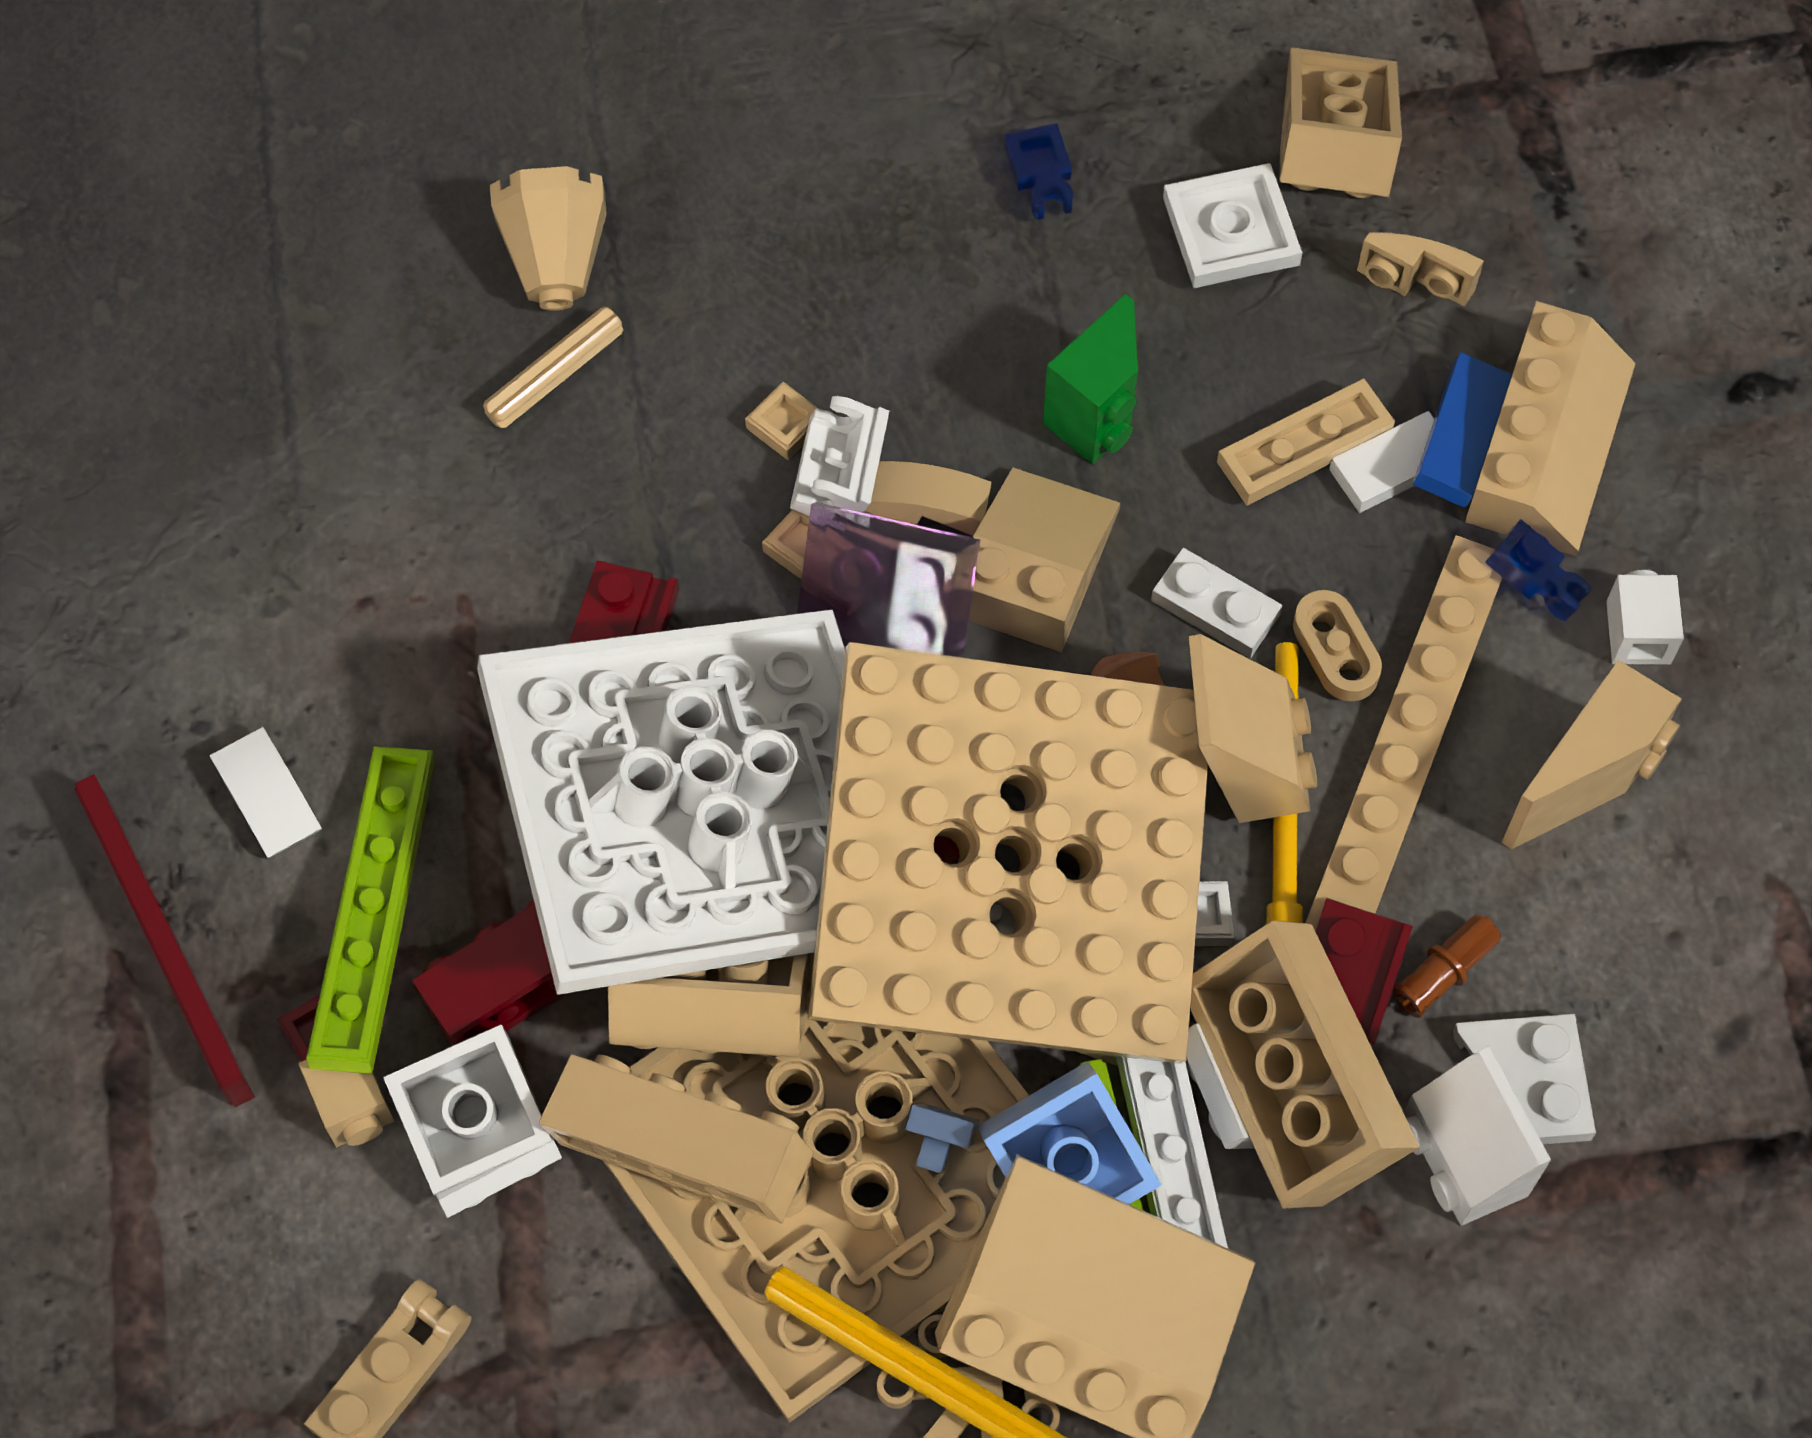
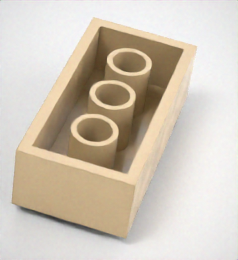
[1190,921,1420,1208]

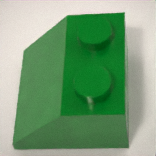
[1043,294,1138,465]

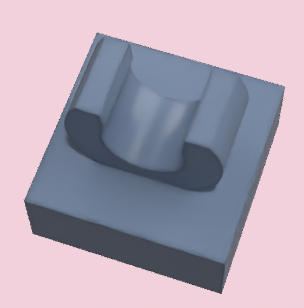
[905,1102,980,1173]

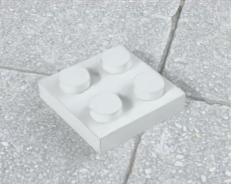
[1163,163,1302,288]

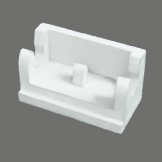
[790,396,889,531]

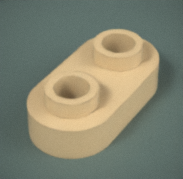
[1293,590,1382,701]

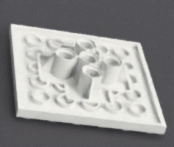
[477,610,845,995]

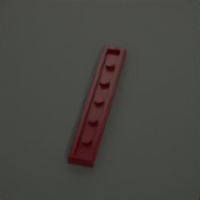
[74,774,255,1107]

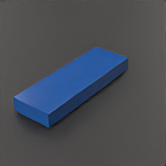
[1412,352,1512,508]

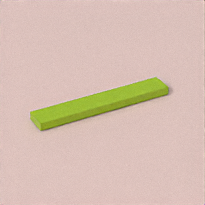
[306,746,435,1074]

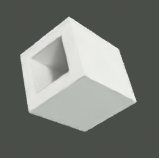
[1606,570,1684,664]

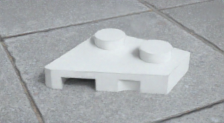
[1453,1014,1596,1144]

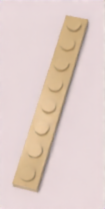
[1306,535,1511,931]

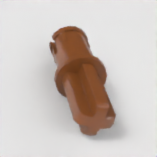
[1392,915,1501,1018]

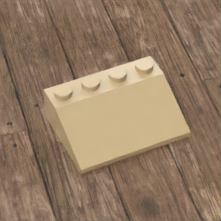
[935,1154,1255,1438]

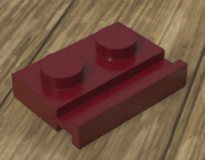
[568,560,679,644]
[1315,898,1413,1045]

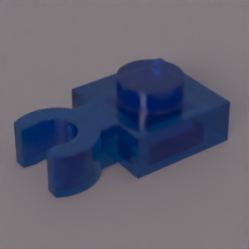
[1004,123,1073,220]
[1485,519,1592,621]

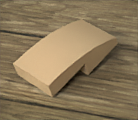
[1357,232,1484,306]
[865,461,992,536]

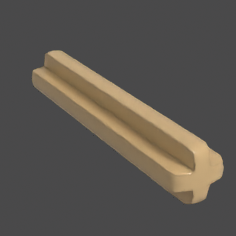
[483,307,623,429]

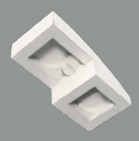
[209,727,322,859]

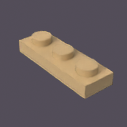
[1217,378,1395,506]

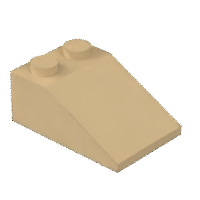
[1280,47,1402,198]
[952,467,1120,653]
[1189,634,1317,823]
[1501,660,1682,850]

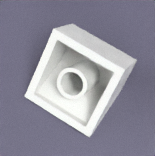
[383,1025,553,1195]
[1404,1046,1551,1226]

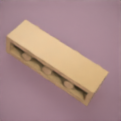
[539,1054,813,1224]

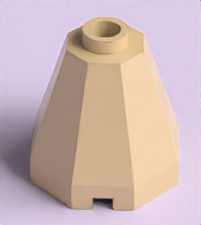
[490,166,607,311]

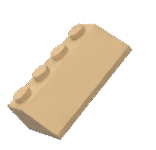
[1465,301,1636,556]

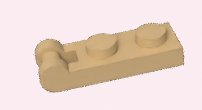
[304,1279,472,1438]

